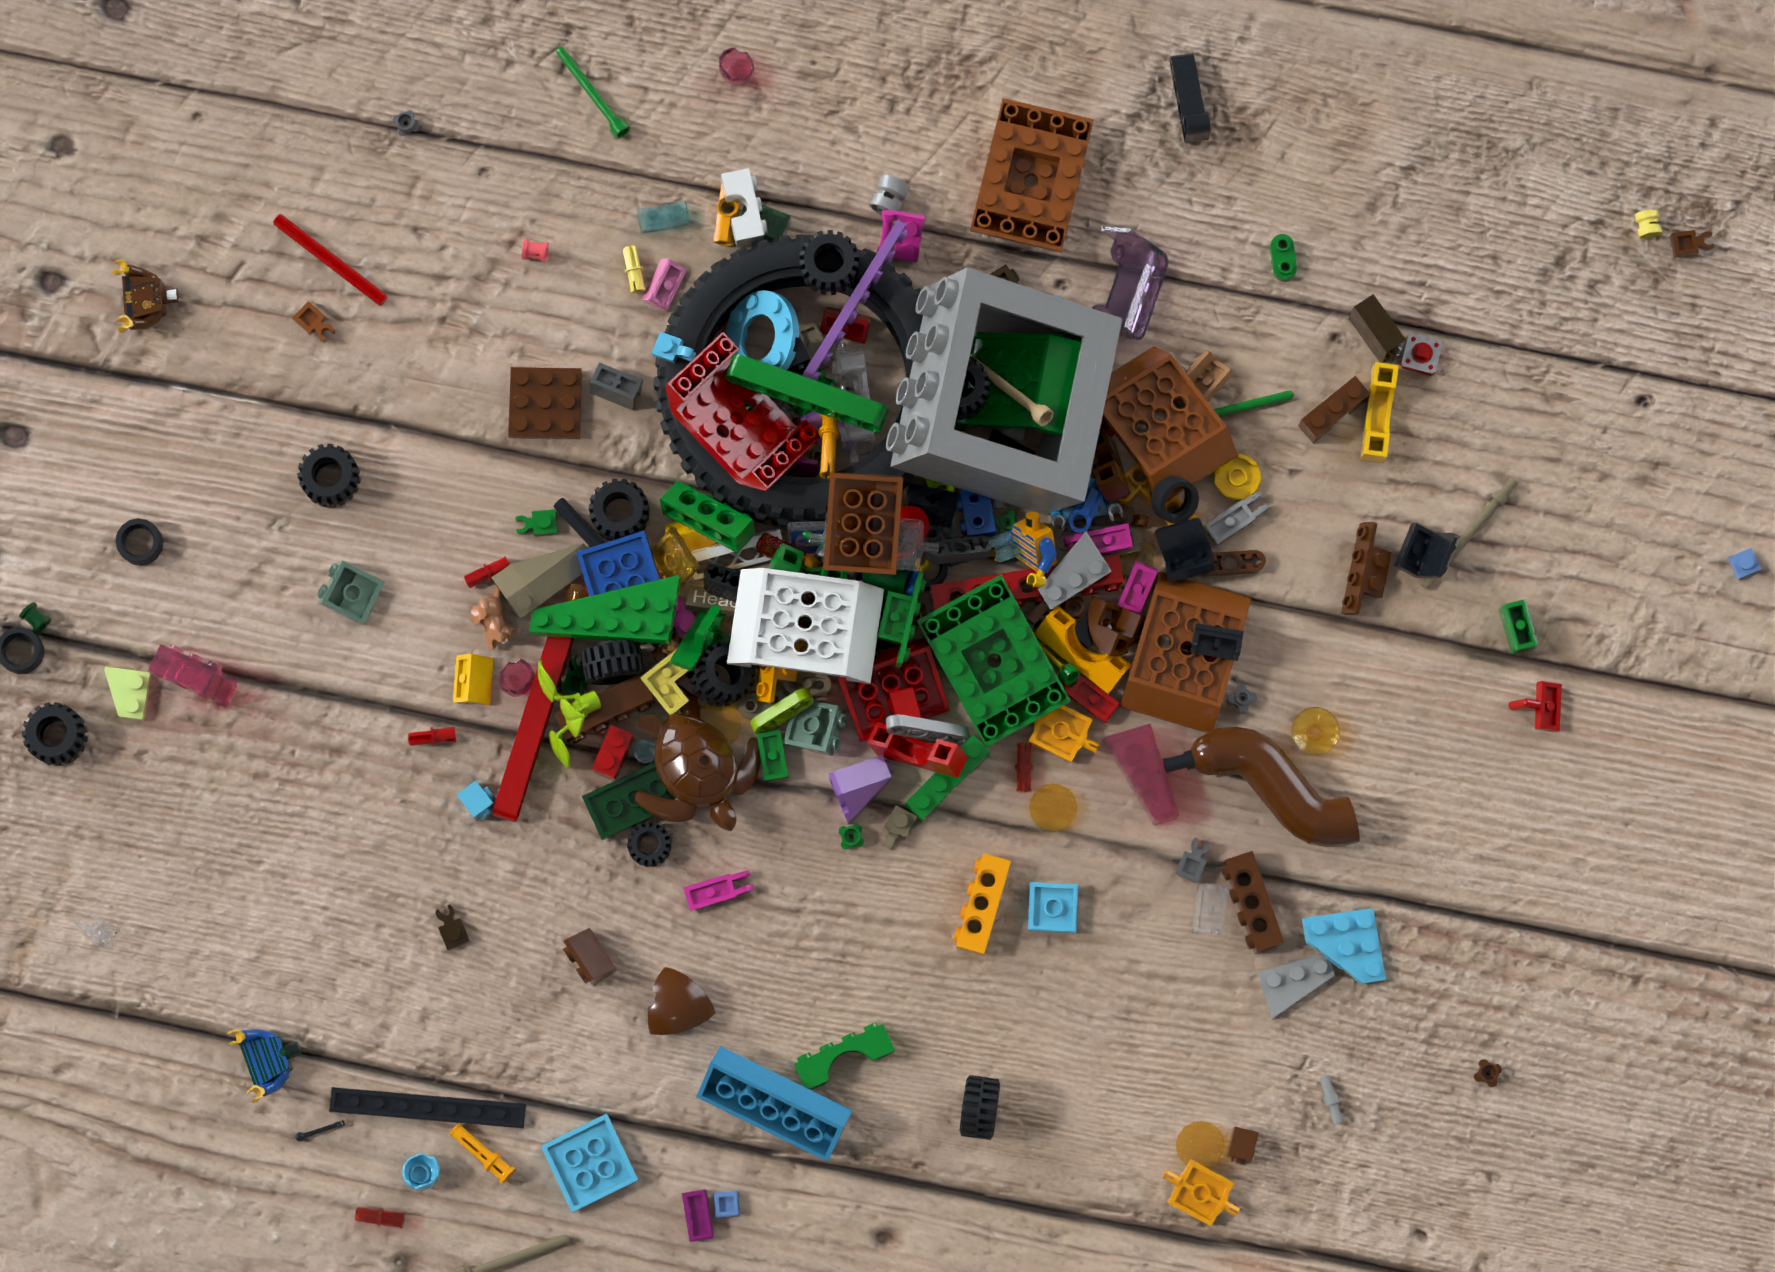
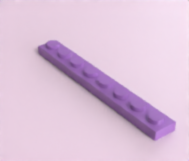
[802,220,908,381]

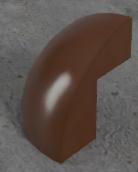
[1088,596,1146,656]
[648,967,716,1035]

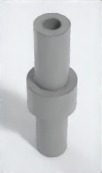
[1320,1075,1343,1125]

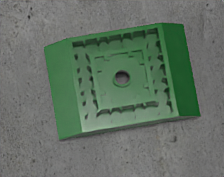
[917,575,1071,747]

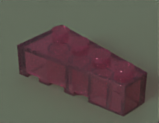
[1103,724,1179,826]

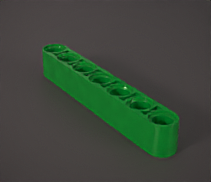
[725,354,889,433]

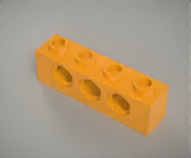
[953,853,1011,956]

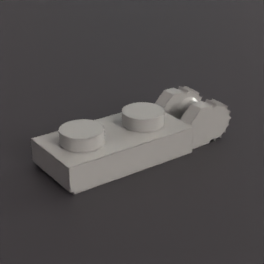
[1203,492,1270,546]

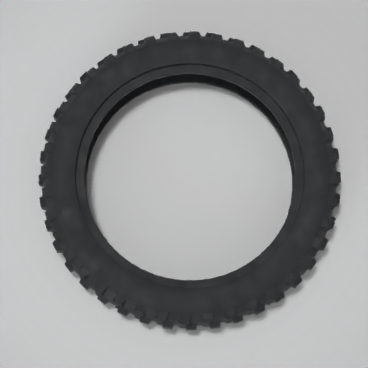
[654,235,923,529]

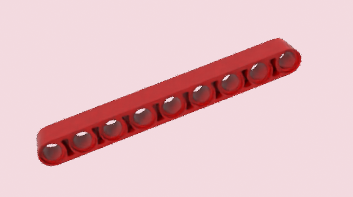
[492,637,574,823]

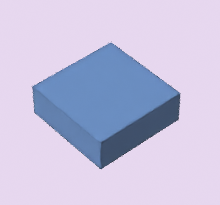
[714,1191,740,1218]

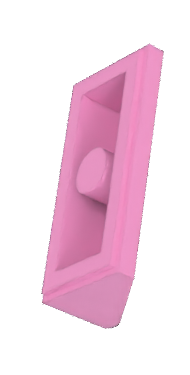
[642,259,687,311]

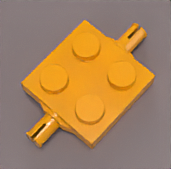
[1028,705,1100,763]
[1162,1159,1240,1226]

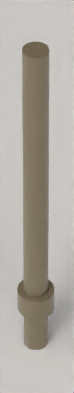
[1420,477,1519,590]

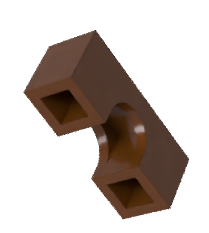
[1298,376,1371,444]
[1093,427,1131,503]

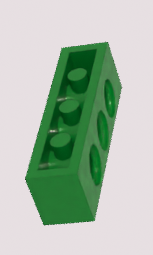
[660,481,755,553]

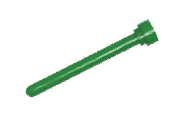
[556,47,631,139]
[1214,390,1294,417]

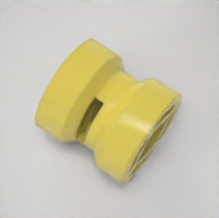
[1635,209,1662,239]

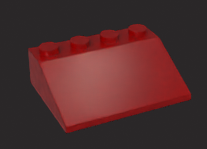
[837,638,950,742]

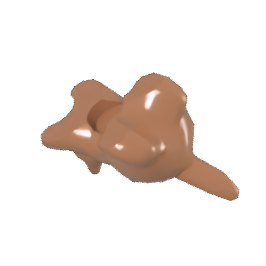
[470,585,517,650]

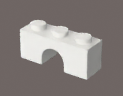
[721,168,768,247]

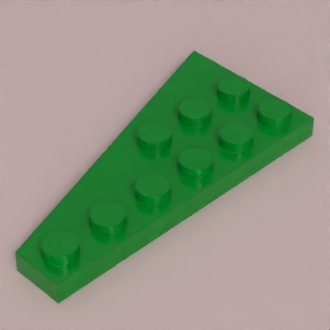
[529,575,681,644]

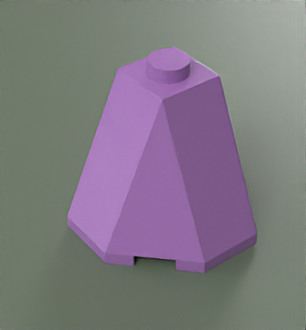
[829,755,894,824]

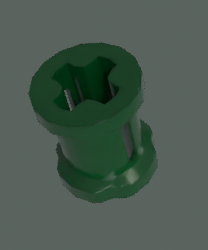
[19,602,52,634]

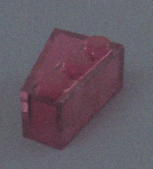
[148,644,239,708]

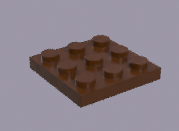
[508,367,582,439]

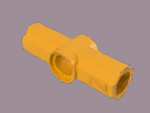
[713,184,740,246]

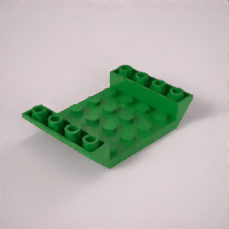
[954,332,1082,436]

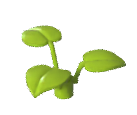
[538,660,601,769]

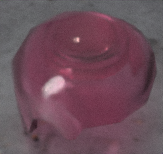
[719,47,754,85]
[498,659,535,697]

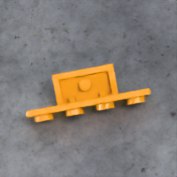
[756,640,801,703]

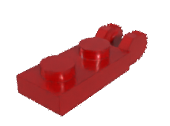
[1060,675,1120,724]

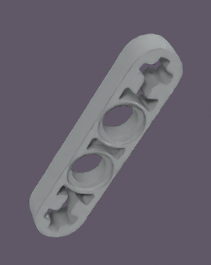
[886,715,969,745]

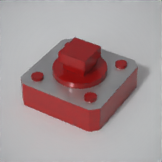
[1400,333,1443,376]

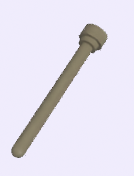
[454,1235,569,1272]

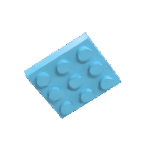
[541,1114,639,1213]

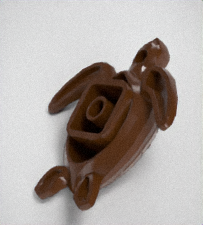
[635,695,761,831]

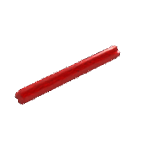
[273,214,388,306]

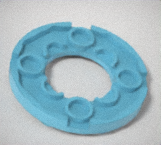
[725,290,799,370]

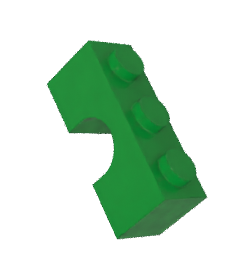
[769,543,848,596]

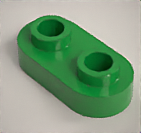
[1270,234,1297,282]

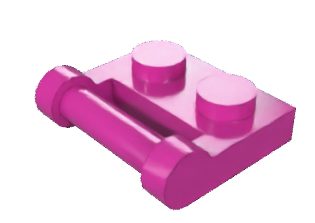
[876,209,925,262]

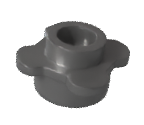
[393,110,419,137]
[1228,684,1257,713]

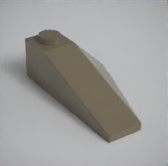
[491,543,587,618]

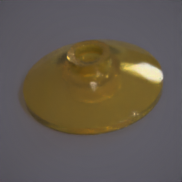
[1291,707,1340,755]

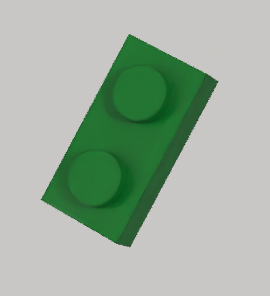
[757,730,789,782]

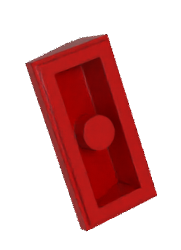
[820,307,872,344]

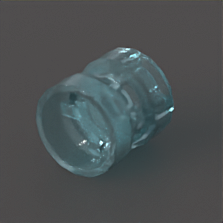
[989,531,1019,562]

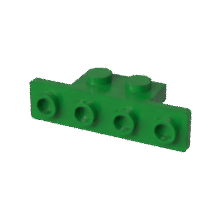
[877,571,926,668]
[670,604,726,671]

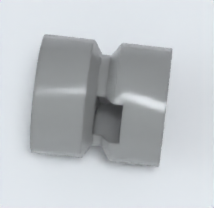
[869,175,910,215]

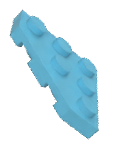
[1302,908,1386,984]

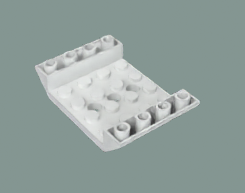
[727,568,884,684]

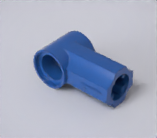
[1068,486,1104,534]

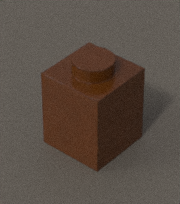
[1226,1127,1259,1165]

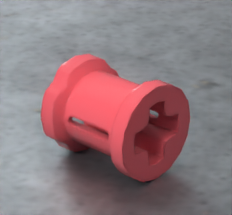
[522,239,549,263]

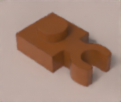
[292,301,336,343]

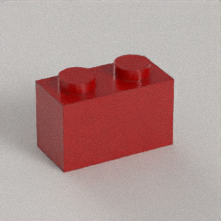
[592,725,635,781]

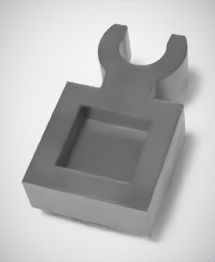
[1175,837,1210,884]

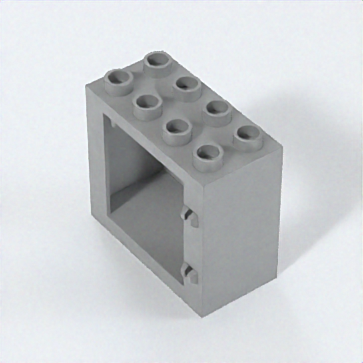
[886,267,1123,515]

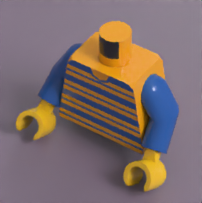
[990,511,1057,588]

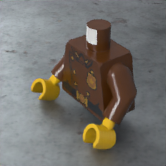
[112,259,179,333]

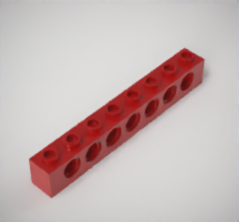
[930,554,1124,611]

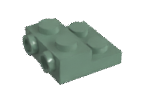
[317,560,385,625]
[783,701,847,756]

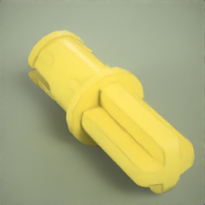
[623,246,646,294]

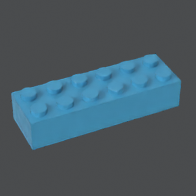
[696,1046,852,1162]

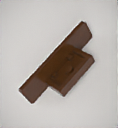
[1341,521,1392,615]

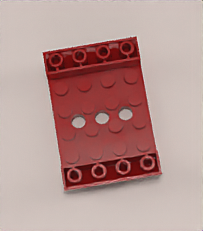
[665,332,820,491]

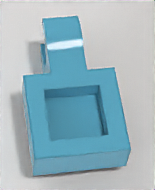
[651,332,696,363]

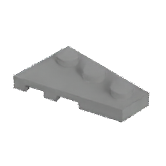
[1038,531,1112,610]
[1257,954,1335,1019]

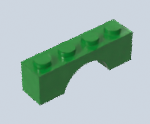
[905,735,991,823]
[794,1022,895,1090]

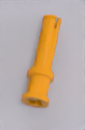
[819,414,840,479]
[449,1123,516,1185]

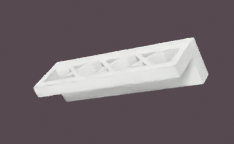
[687,527,783,580]

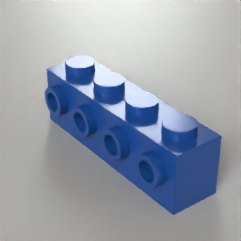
[954,487,996,537]

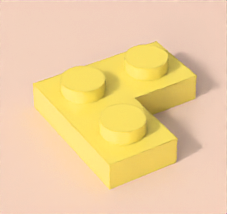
[640,649,689,715]

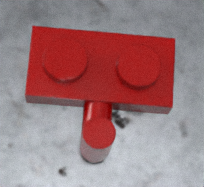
[1508,681,1562,732]

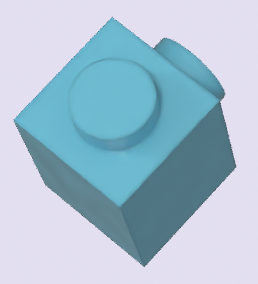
[457,781,495,820]

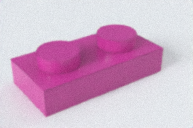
[1117,560,1158,614]

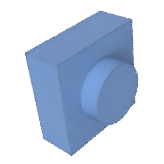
[1728,548,1761,580]

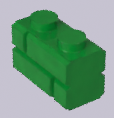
[1499,599,1539,655]

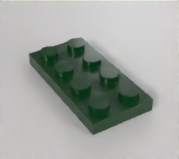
[582,763,675,841]

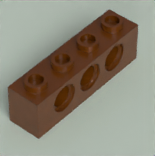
[1221,851,1284,954]

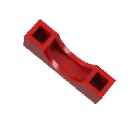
[867,722,968,778]

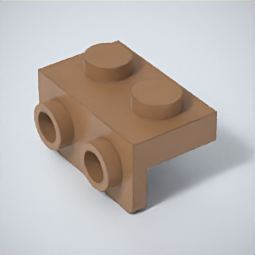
[1185,350,1233,402]

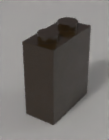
[1349,294,1406,363]

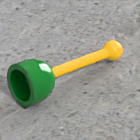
[1039,641,1080,685]

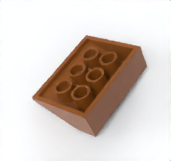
[823,473,903,575]

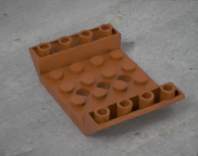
[1102,346,1238,502]
[1120,572,1251,733]

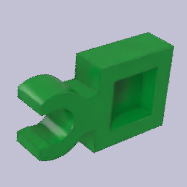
[515,509,558,537]

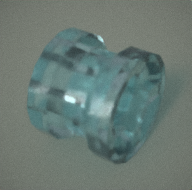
[634,740,655,766]

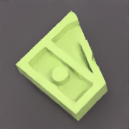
[104,667,152,721]

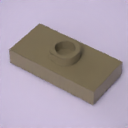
[799,321,835,370]

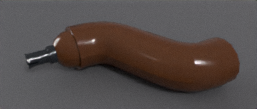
[1163,727,1360,847]

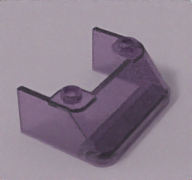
[1092,226,1168,340]

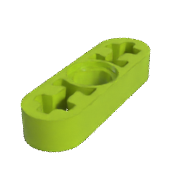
[750,688,814,735]

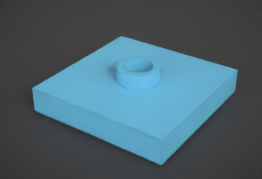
[1028,882,1079,934]

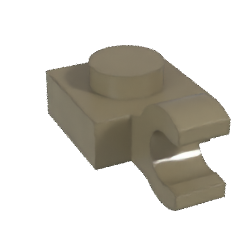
[882,805,917,850]

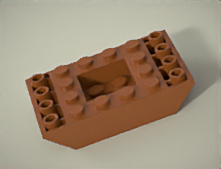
[970,98,1094,253]

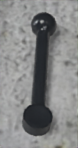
[295,1120,345,1142]

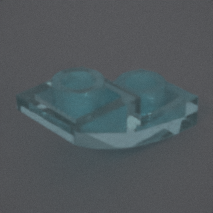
[637,201,690,234]

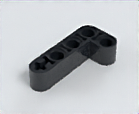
[1169,53,1211,144]
[704,564,741,602]

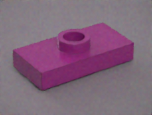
[682,1189,714,1242]

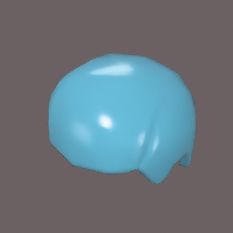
[402,1153,440,1191]

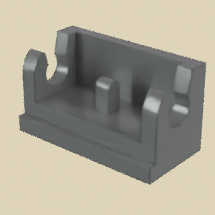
[590,362,643,410]

